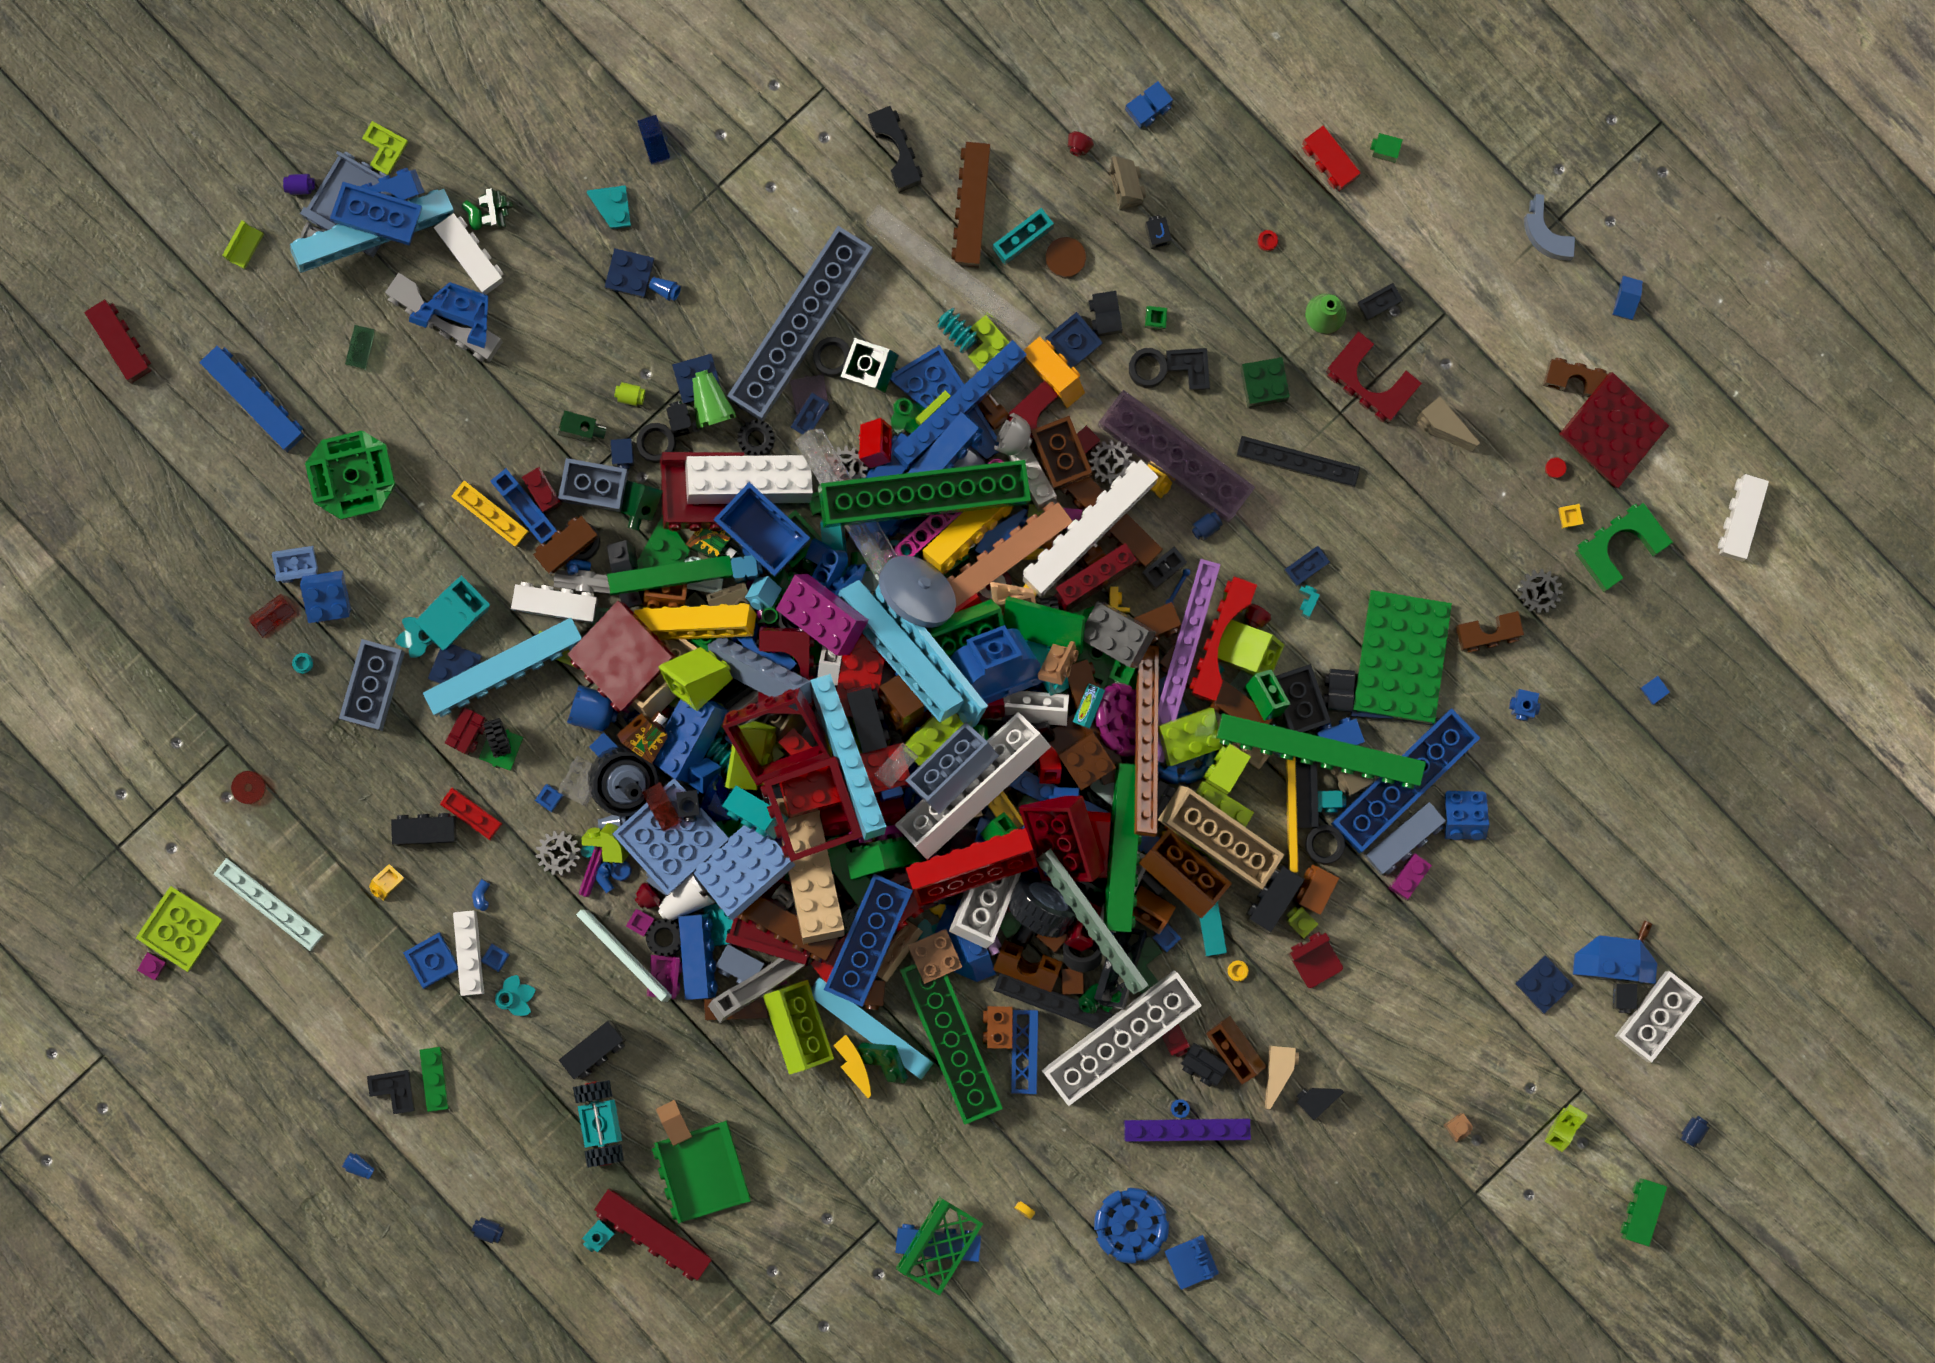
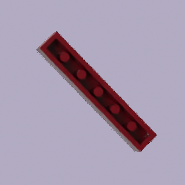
[594,1188,713,1281]

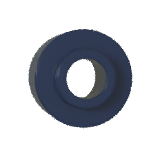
[1191,511,1223,541]
[1680,1116,1710,1148]
[472,1217,504,1244]

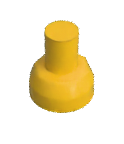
[929,904,946,919]

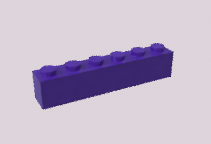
[1124,1118,1251,1141]

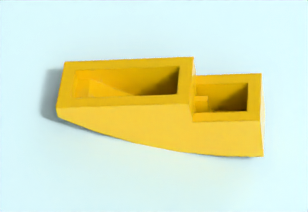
[833,1035,871,1098]

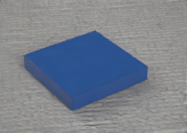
[403,932,458,989]

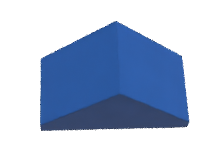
[1612,276,1643,320]

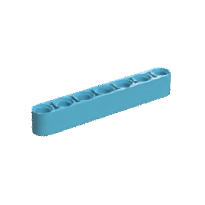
[811,977,934,1080]

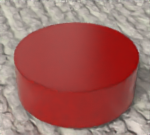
[1257,230,1278,252]
[1545,457,1566,479]

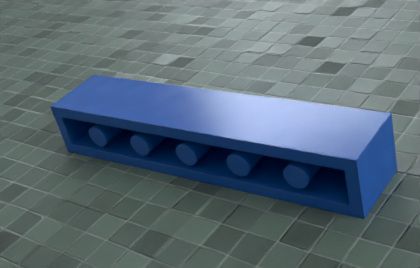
[199,346,305,452]

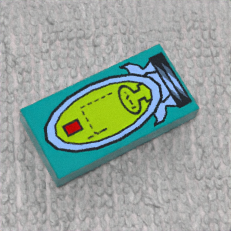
[1073,683,1105,729]

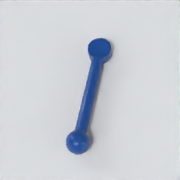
[1165,568,1191,604]

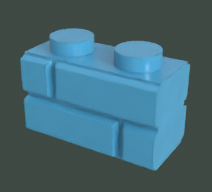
[731,555,763,584]

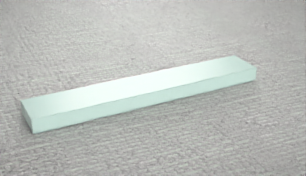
[213,858,324,951]
[576,910,672,1002]

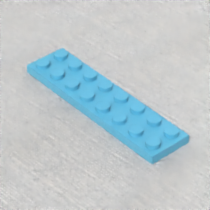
[873,584,988,728]

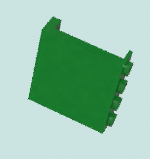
[652,1121,751,1224]

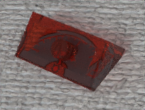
[248,594,295,638]

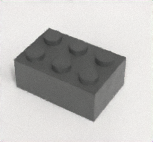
[1084,601,1156,668]

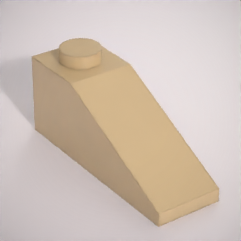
[1265,1046,1299,1109]

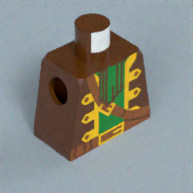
[617,711,668,763]

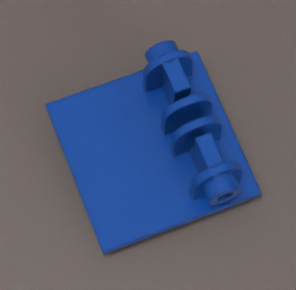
[1165,1235,1219,1290]

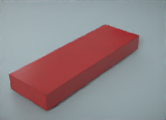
[440,788,502,840]

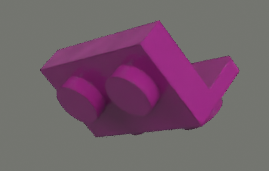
[647,955,682,999]

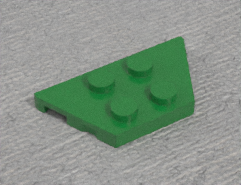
[637,515,690,569]

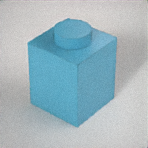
[745,576,782,610]

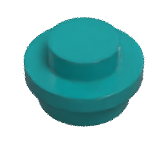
[292,653,313,674]

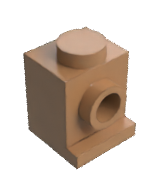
[1444,1113,1473,1142]

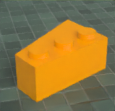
[1023,336,1085,408]

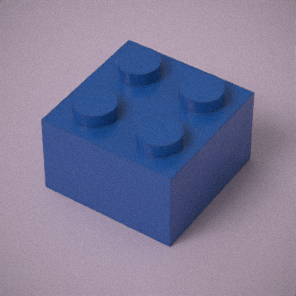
[300,570,351,623]

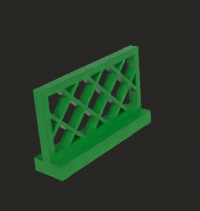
[896,1196,983,1296]

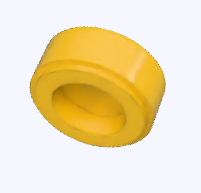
[1227,961,1249,981]
[1014,1201,1035,1220]

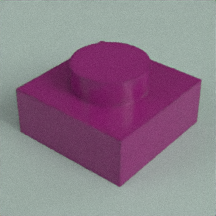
[626,908,654,937]
[137,952,167,981]

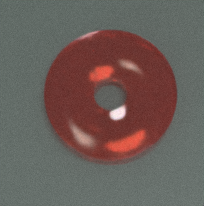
[231,771,266,804]

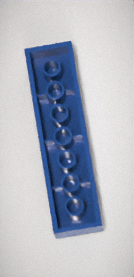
[1331,708,1480,853]

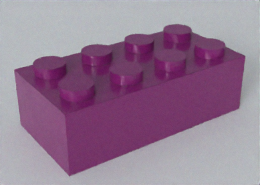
[776,574,869,656]

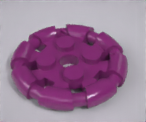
[1095,683,1136,757]

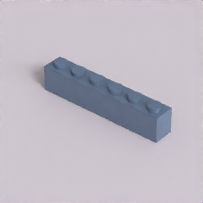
[708,637,812,711]

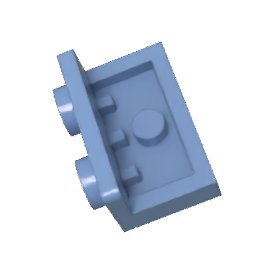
[272,546,318,583]

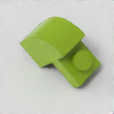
[581,823,630,863]
[1544,1104,1588,1152]

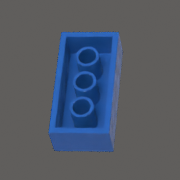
[653,699,729,783]

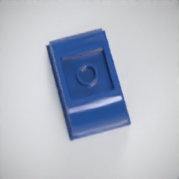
[713,482,810,577]
[950,625,1044,704]

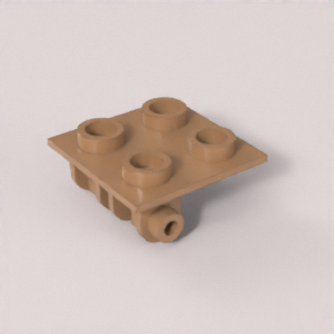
[908,929,962,984]

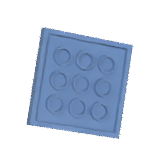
[613,778,729,895]
[693,826,795,921]

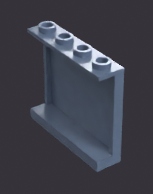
[300,151,408,258]

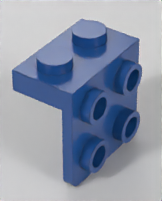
[1444,791,1489,840]

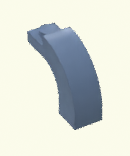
[1524,194,1575,261]

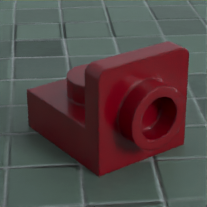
[1161,1024,1190,1057]

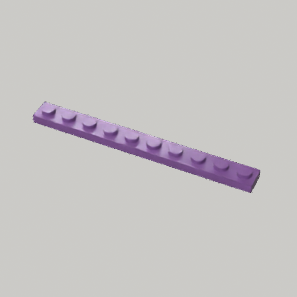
[1158,559,1221,763]

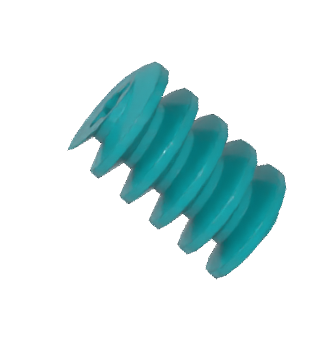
[936,307,979,353]
[706,736,731,776]

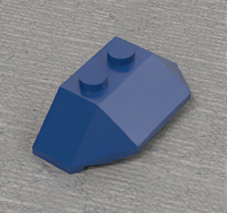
[935,899,996,982]
[1573,935,1657,984]

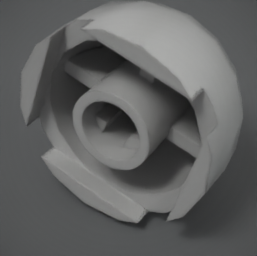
[994,413,1032,455]

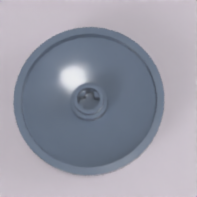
[879,556,956,628]

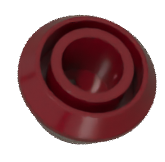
[1067,131,1094,157]
[1244,603,1271,629]
[635,882,661,909]

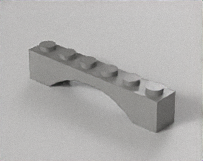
[385,272,503,363]
[708,953,814,1023]

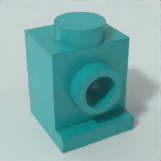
[1318,791,1346,813]

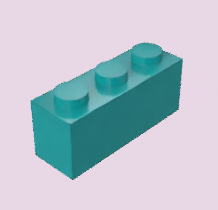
[993,208,1054,265]
[722,786,789,839]

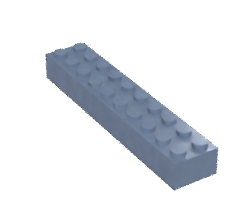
[727,226,873,422]

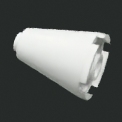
[658,873,716,921]

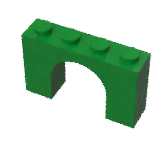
[1575,503,1673,592]

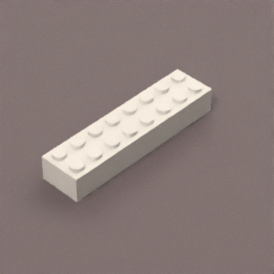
[1023,460,1158,598]
[895,712,1051,860]
[1041,970,1202,1106]

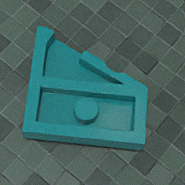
[587,185,631,229]

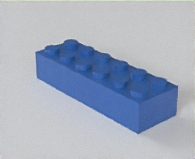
[824,874,913,1007]

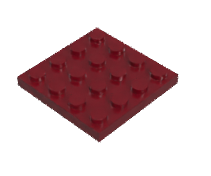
[1559,372,1669,488]

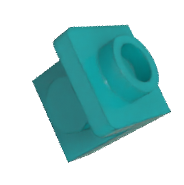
[1299,585,1320,619]

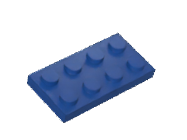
[330,182,422,246]

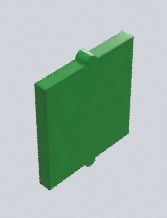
[479,729,524,771]

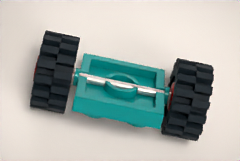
[573,1080,624,1168]

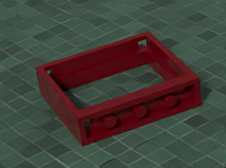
[722,688,832,786]
[760,756,863,862]

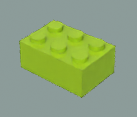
[1203,744,1251,795]

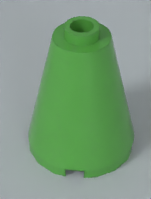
[1305,293,1346,334]
[692,370,736,429]

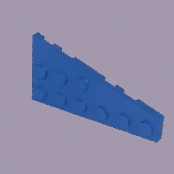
[890,345,999,460]

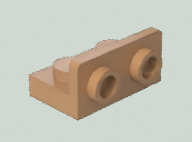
[1038,641,1078,685]

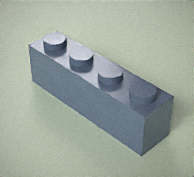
[1365,802,1445,875]

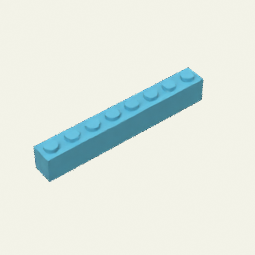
[290,189,454,273]
[838,580,963,722]
[423,618,582,718]
[810,674,886,841]

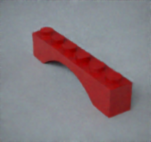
[1189,576,1257,703]

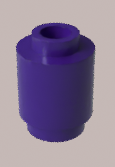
[283,174,315,195]

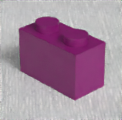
[1389,854,1432,900]

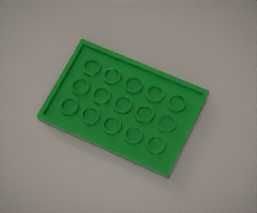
[1353,590,1452,724]

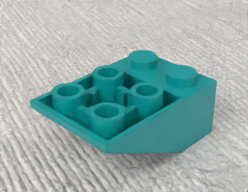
[415,575,490,651]

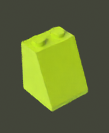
[1218,620,1285,676]
[659,647,733,711]

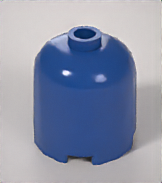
[567,685,618,731]

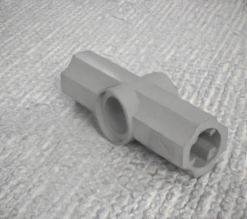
[554,570,610,594]

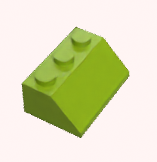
[725,721,776,790]

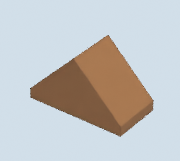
[656,1100,692,1146]

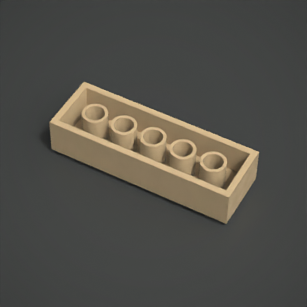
[1158,785,1284,889]
[781,811,844,944]

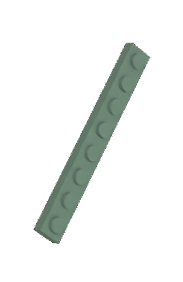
[1036,849,1148,994]

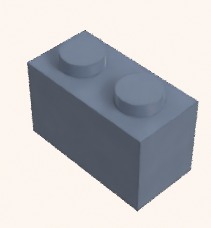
[716,944,765,984]

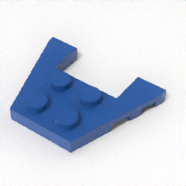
[409,282,488,348]

